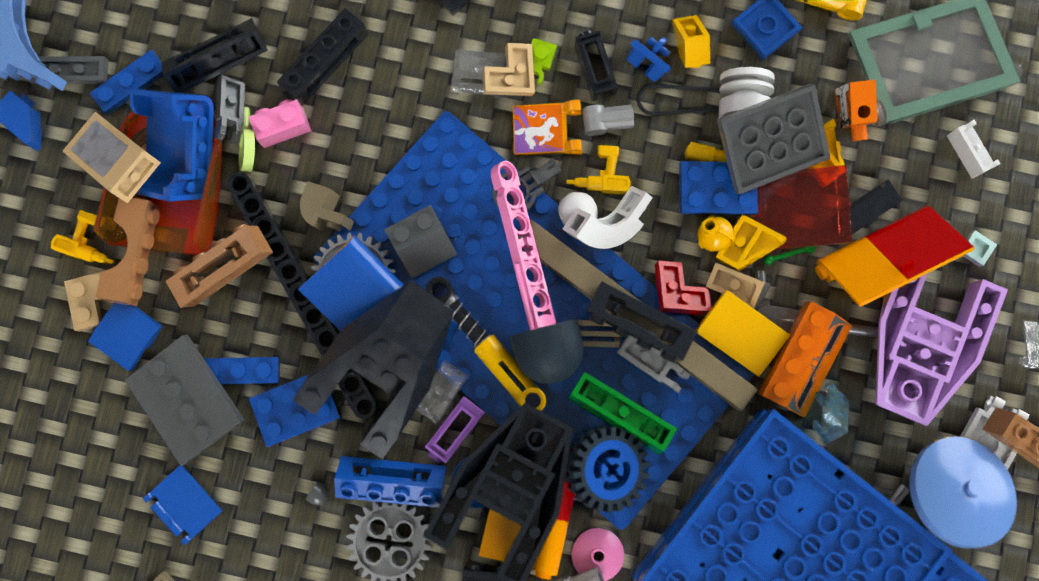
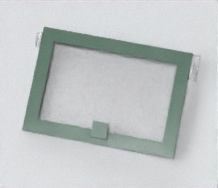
[848,0,1023,127]

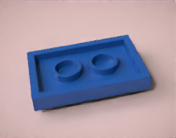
[679,161,758,215]
[249,375,342,447]

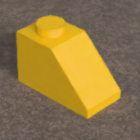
[672,15,710,68]

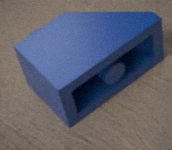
[0,90,42,151]

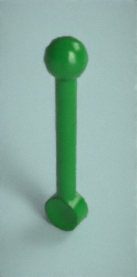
[764,243,815,265]

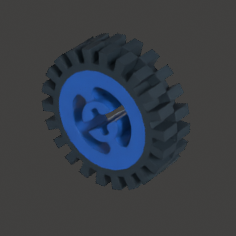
[565,426,650,512]

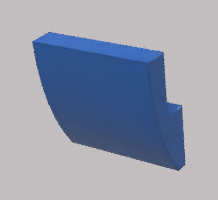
[88,303,163,371]

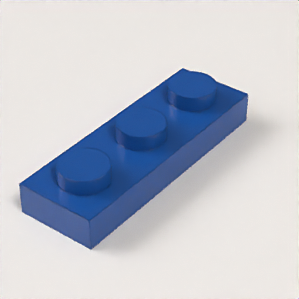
[90,49,164,115]
[204,357,280,384]

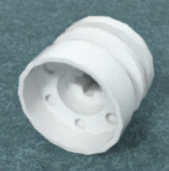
[718,67,775,118]

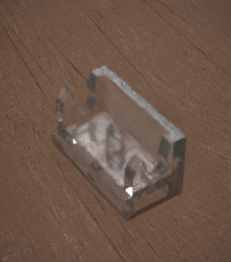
[417,360,468,424]

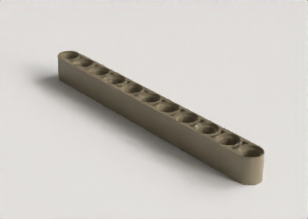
[518,219,757,412]

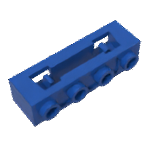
[334,456,446,507]

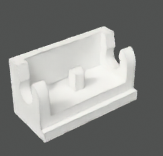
[946,120,1000,179]

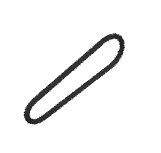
[637,84,720,116]

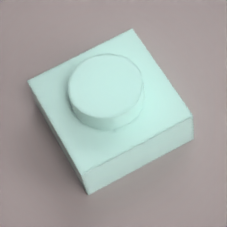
[963,230,997,267]

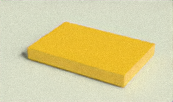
[696,289,791,377]

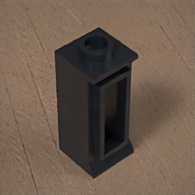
[574,30,618,102]
[831,179,903,238]

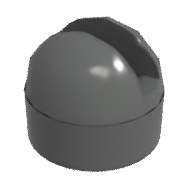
[306,482,328,505]

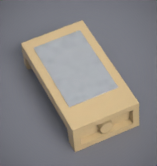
[63,112,161,203]

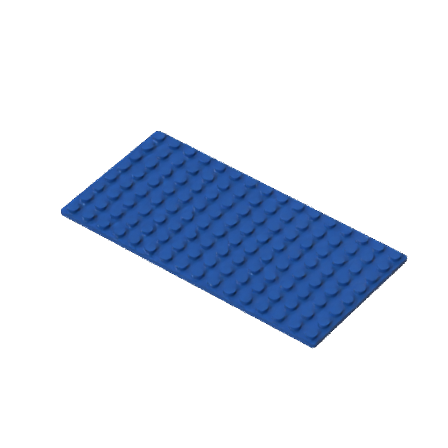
[313,111,754,530]

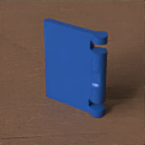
[143,465,223,546]

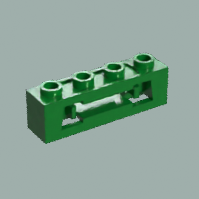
[568,372,677,455]

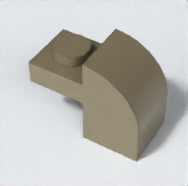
[300,181,354,233]

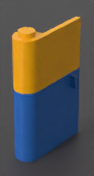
[298,236,403,331]

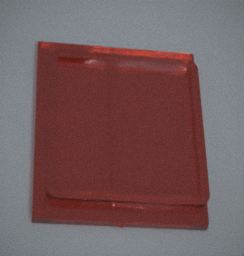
[754,165,853,250]

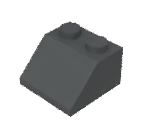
[384,205,457,279]

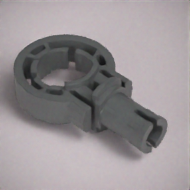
[493,158,561,212]

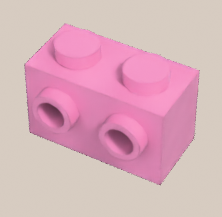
[249,99,311,148]

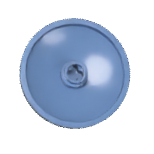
[910,437,1017,549]

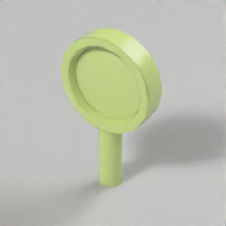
[238,107,255,173]

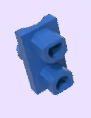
[626,37,673,82]

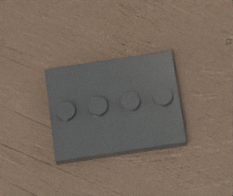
[717,84,830,194]
[125,335,245,466]

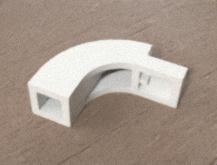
[563,186,652,249]

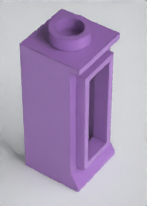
[425,396,486,464]

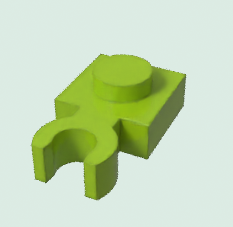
[531,38,557,86]

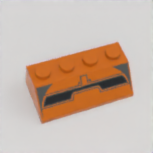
[757,301,852,418]

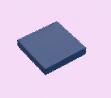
[731,0,803,61]

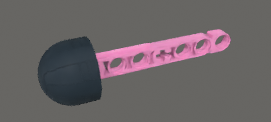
[490,161,584,384]

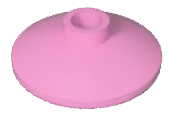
[572,528,624,581]

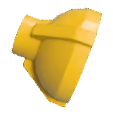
[697,215,735,252]

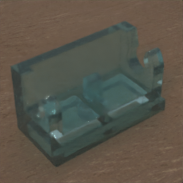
[813,381,849,444]

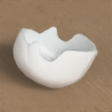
[558,192,598,225]

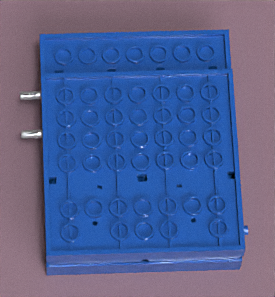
[631,409,988,581]

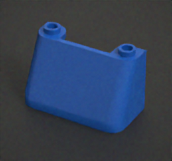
[130,89,214,201]

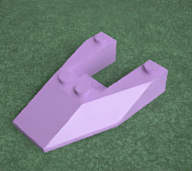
[875,274,1008,426]

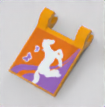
[513,100,583,156]

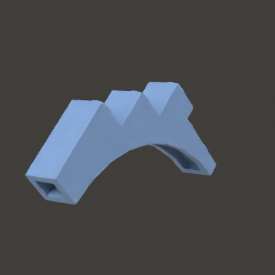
[0,0,67,91]

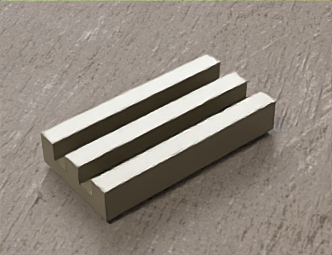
[568,320,620,348]

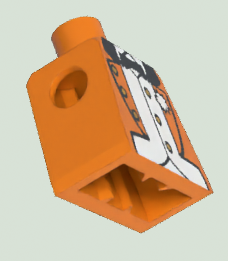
[834,79,877,142]

